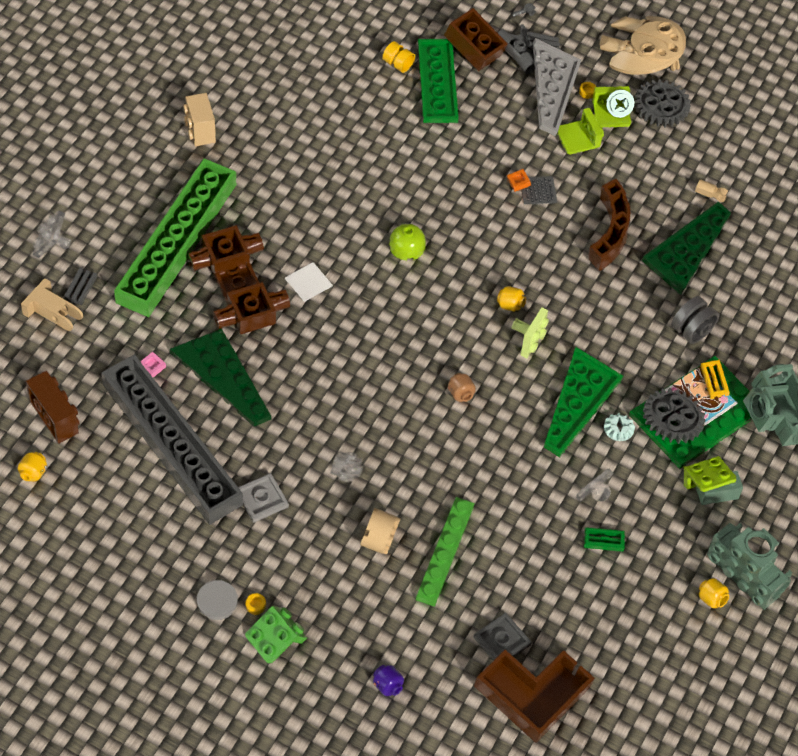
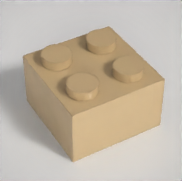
[183,93,216,146]

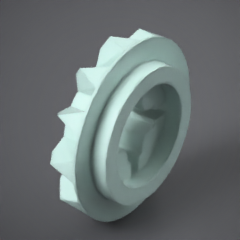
[606,89,634,118]
[604,413,635,441]

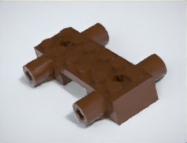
[188,225,290,335]

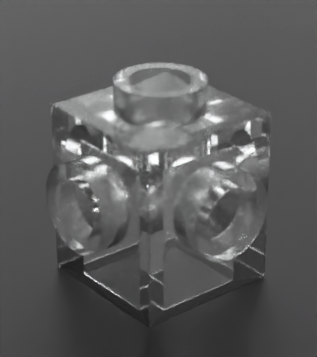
[330,451,363,482]

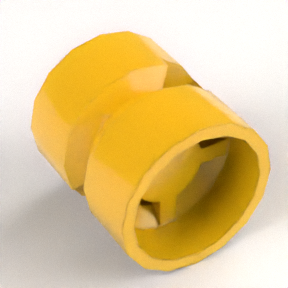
[382,41,415,73]

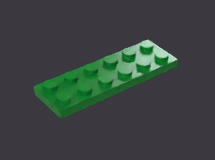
[418,39,459,123]

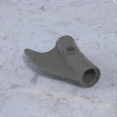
[498,24,535,74]

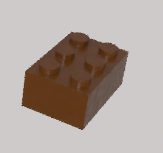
[444,8,508,71]
[26,370,80,444]

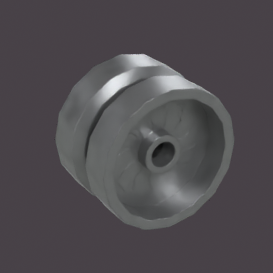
[671,296,719,344]

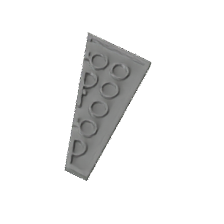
[533,38,581,136]

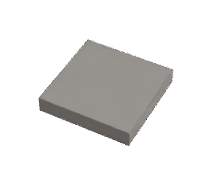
[238,473,289,523]

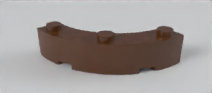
[588,178,631,271]

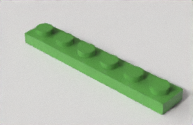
[416,497,475,607]

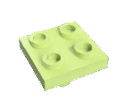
[511,308,549,358]

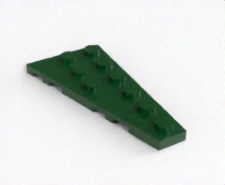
[170,328,271,427]

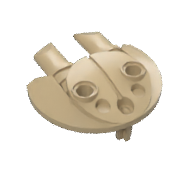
[600,16,686,75]

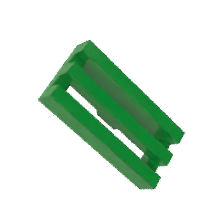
[584,527,625,552]

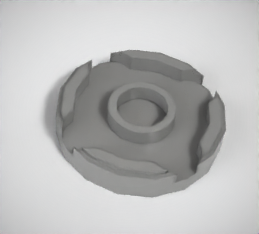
[197,580,238,620]

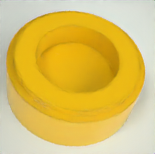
[579,82,596,99]
[246,593,266,615]

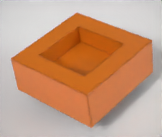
[507,169,531,192]

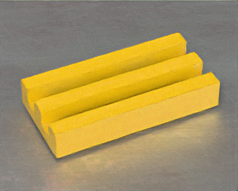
[700,360,730,399]

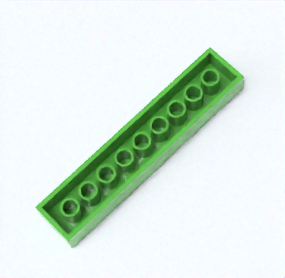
[114,159,236,317]

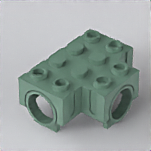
[743,364,798,446]
[707,523,793,610]

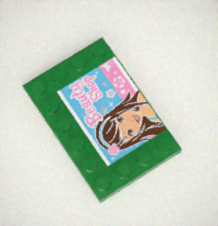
[629,356,752,469]

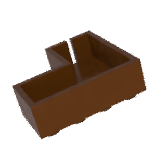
[474,650,595,743]

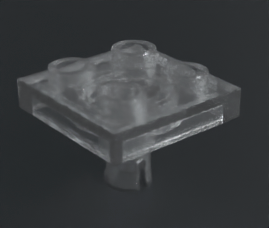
[32,210,71,258]

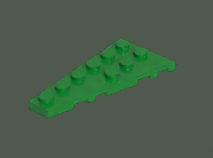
[544,347,623,457]

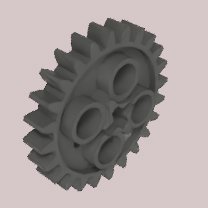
[634,79,691,128]
[643,388,706,444]

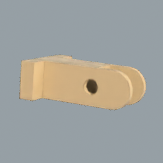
[21,278,83,331]

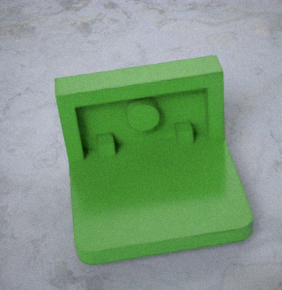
[245,606,307,664]

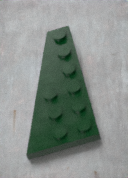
[642,202,731,295]

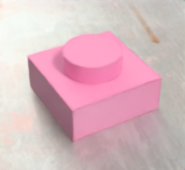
[140,352,166,377]

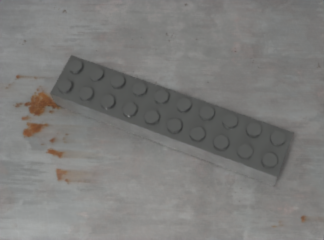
[101,354,243,525]

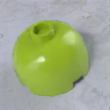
[389,223,426,261]

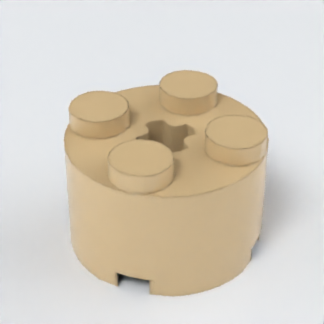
[360,508,401,555]

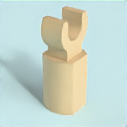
[695,179,728,202]

